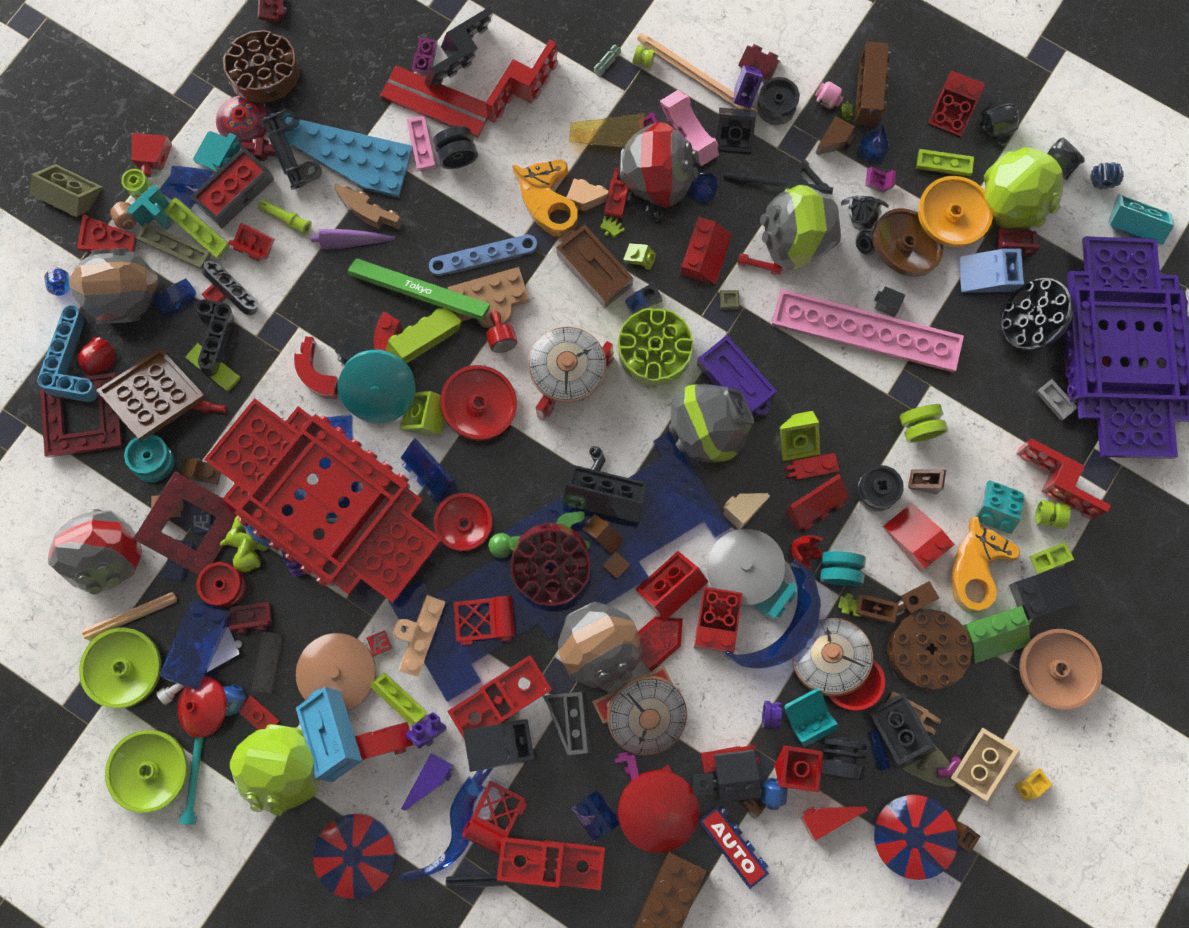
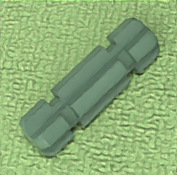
[594,45,621,76]

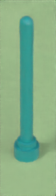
[179,737,204,825]

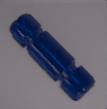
[869,730,890,771]

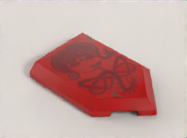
[638,616,683,672]

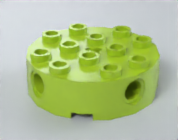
[617,308,693,386]

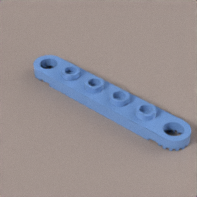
[429,234,537,277]

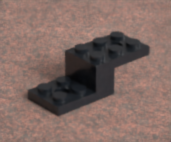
[424,6,494,88]

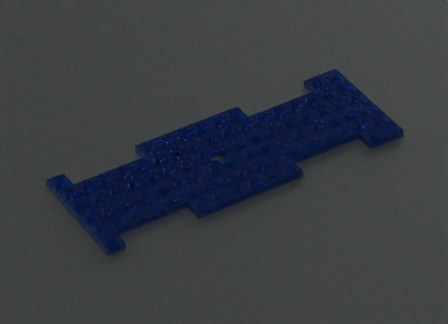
[388,432,731,702]

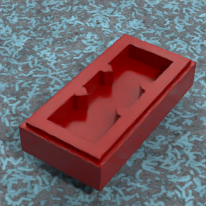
[239,695,281,730]

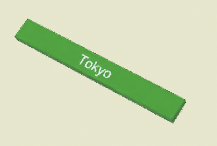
[347,258,490,321]

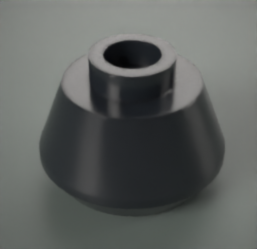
[855,230,876,255]

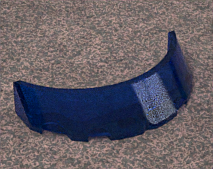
[724,559,821,668]

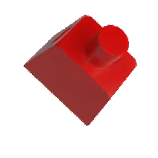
[132,133,172,178]

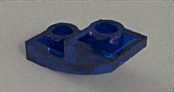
[169,166,212,189]
[153,278,196,314]

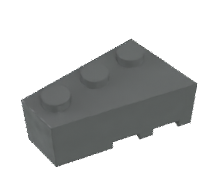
[543,692,592,755]

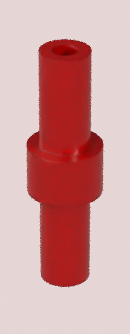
[191,401,226,413]

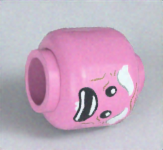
[815,82,843,109]

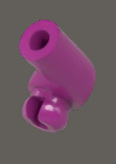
[936,757,962,778]

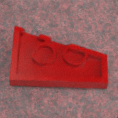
[77,214,137,253]

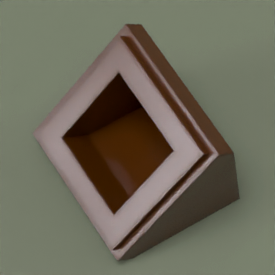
[740,798,766,818]

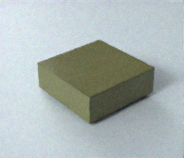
[720,290,739,310]

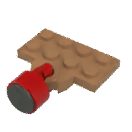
[448,267,529,353]

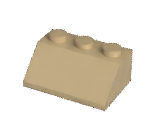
[951,728,1020,806]

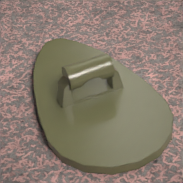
[893,746,956,787]

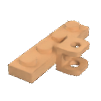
[393,595,445,677]

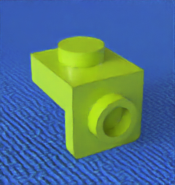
[624,244,656,270]

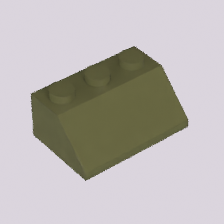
[30,164,102,217]

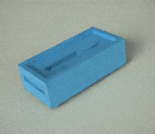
[296,687,362,782]

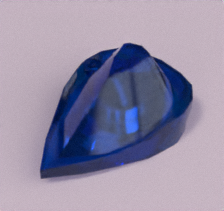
[858,124,889,161]
[686,173,717,203]

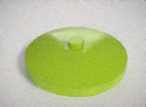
[79,628,161,708]
[105,730,188,813]

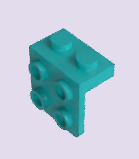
[193,131,241,172]
[975,480,1024,534]
[752,581,797,621]
[784,688,839,747]

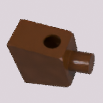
[897,581,939,616]

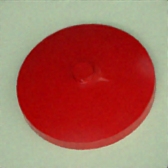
[440,365,517,441]
[618,770,699,853]

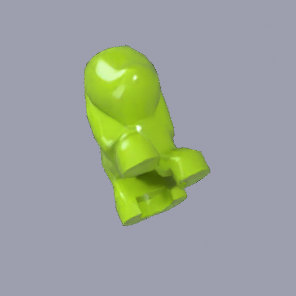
[220,516,269,572]

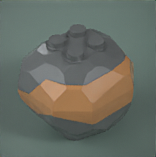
[69,248,158,324]
[558,602,643,690]

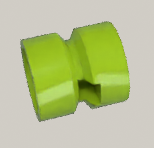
[122,169,152,200]
[1035,500,1071,530]

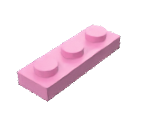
[407,116,436,172]

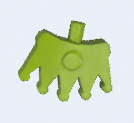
[600,216,625,238]

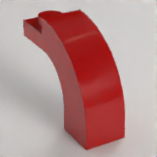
[294,336,339,400]

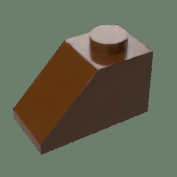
[816,117,855,155]

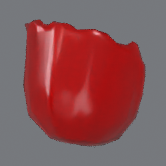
[77,337,116,375]

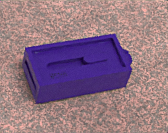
[696,335,777,416]

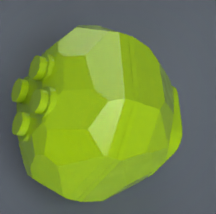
[984,147,1063,230]
[230,724,320,816]

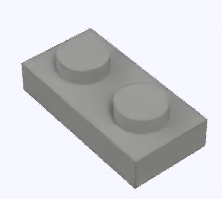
[1036,379,1078,421]

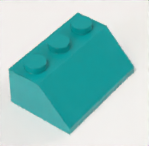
[1109,194,1174,245]

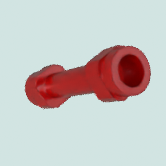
[737,253,782,275]

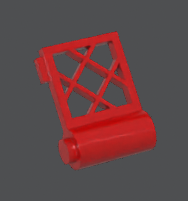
[454,596,515,646]
[462,780,527,855]

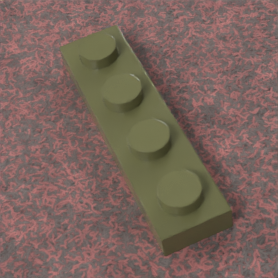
[136,223,212,270]

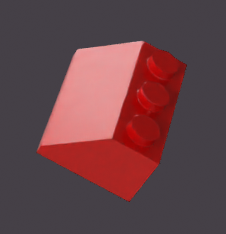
[680,217,732,285]
[785,474,849,531]
[635,551,708,621]

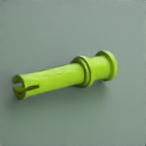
[258,199,312,236]

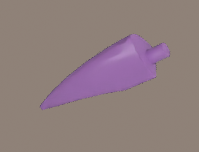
[311,229,395,249]

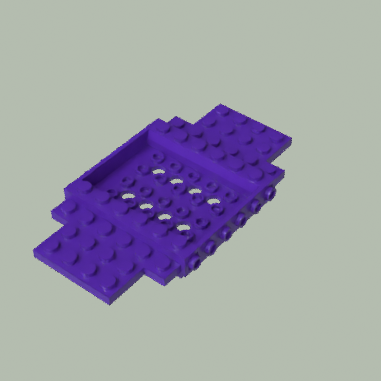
[1063,236,1189,459]

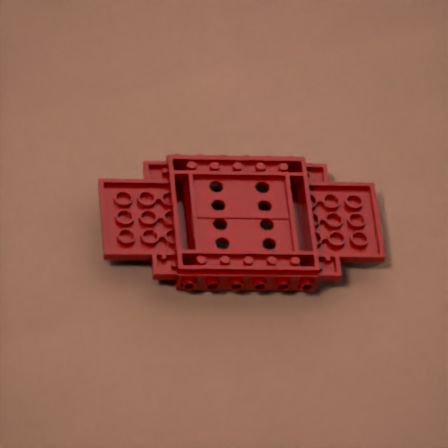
[204,398,442,603]

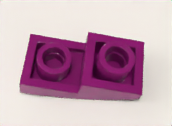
[412,37,438,74]

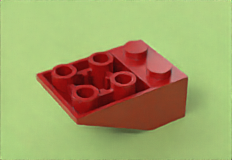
[928,71,986,137]
[694,587,743,654]

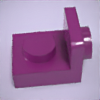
[614,752,639,781]

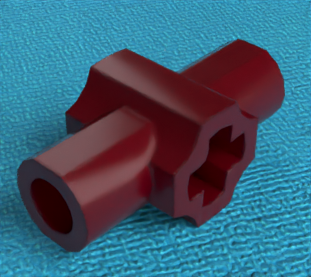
[241,138,277,162]

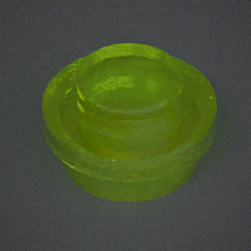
[841,101,853,119]

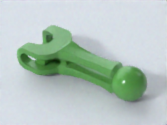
[489,511,590,558]

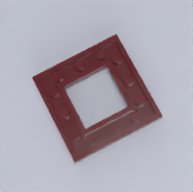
[40,372,124,458]
[133,472,237,575]

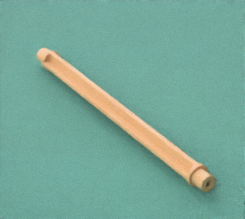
[637,33,758,114]

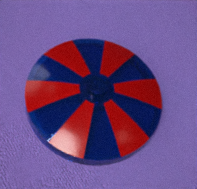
[874,795,958,880]
[313,813,396,898]

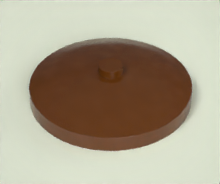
[873,208,943,277]

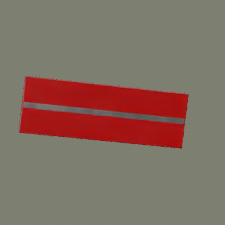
[380,66,488,138]

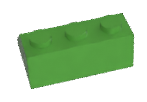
[962,606,1030,664]

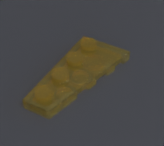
[569,112,645,148]

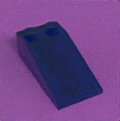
[159,598,231,690]

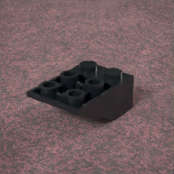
[463,719,535,772]

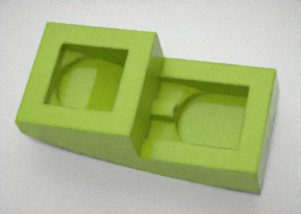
[1029,542,1074,574]

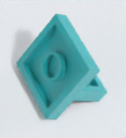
[126,184,172,230]

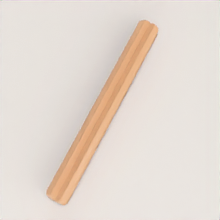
[82,592,177,640]

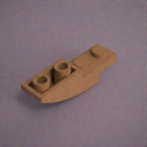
[334,184,402,230]

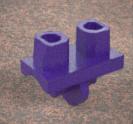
[406,712,446,749]

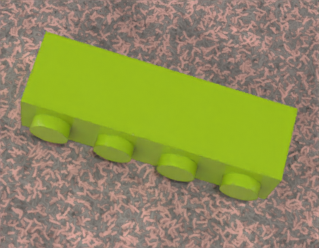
[386,308,462,363]

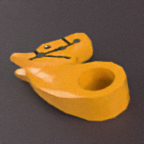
[512,159,577,237]
[951,517,1020,612]

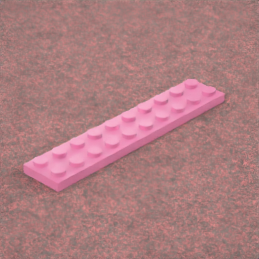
[771,289,964,373]

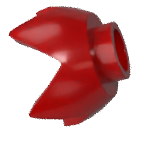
[791,535,823,570]

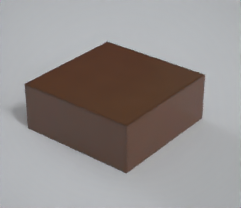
[603,552,630,580]

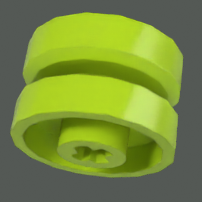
[899,404,949,443]

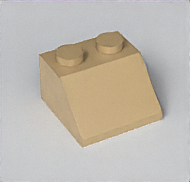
[723,493,770,530]

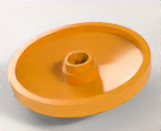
[918,176,993,247]

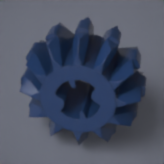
[1090,162,1124,189]

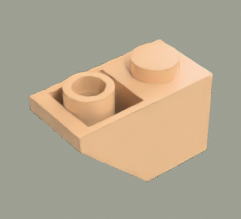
[566,179,609,211]

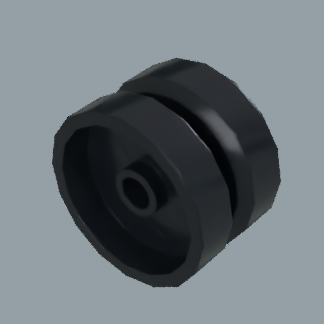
[757,77,800,125]
[433,126,478,169]
[856,465,904,512]

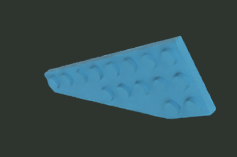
[266,113,413,198]

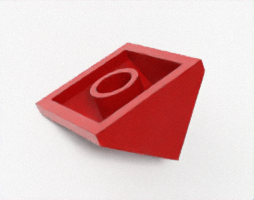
[774,746,823,793]

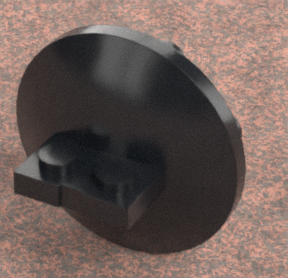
[1001,278,1074,351]

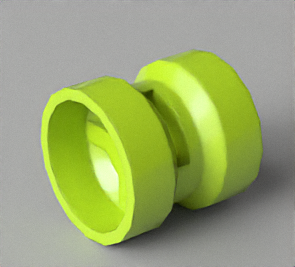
[633,45,655,69]

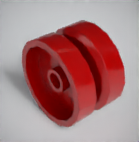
[196,562,247,608]

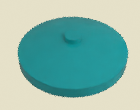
[338,350,416,423]

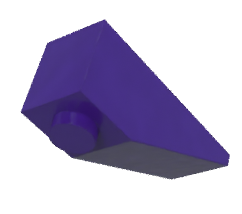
[401,753,454,811]

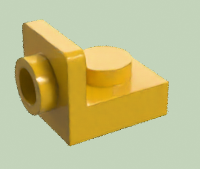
[1014,768,1053,802]

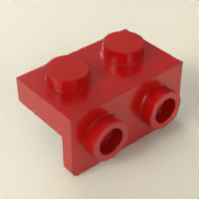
[228,223,275,261]

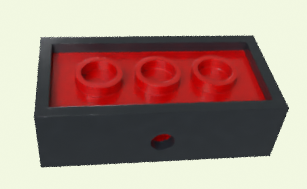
[190,147,274,229]

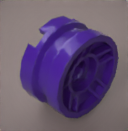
[762,700,782,730]

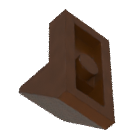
[181,458,221,485]

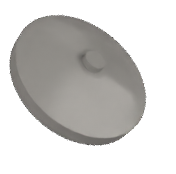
[707,529,786,607]

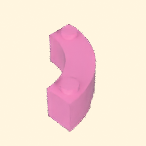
[660,90,719,166]

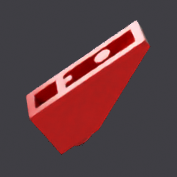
[800,806,868,841]

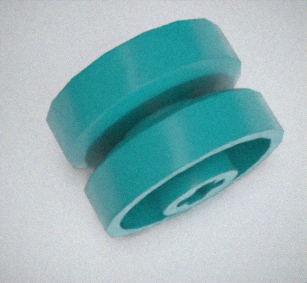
[124,434,175,483]
[820,551,866,586]

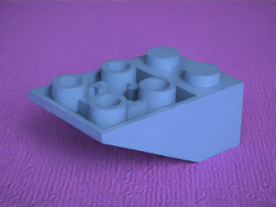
[959,249,1024,293]

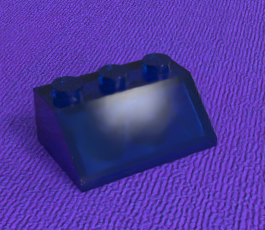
[401,438,458,502]

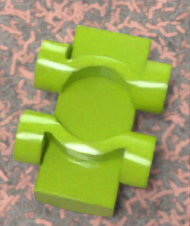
[838,593,861,617]

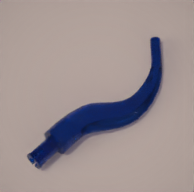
[400,768,494,881]

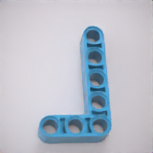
[37,305,98,402]

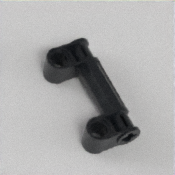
[261,110,322,190]

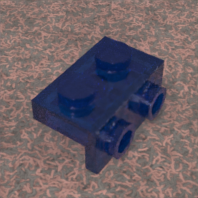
[571,790,619,843]

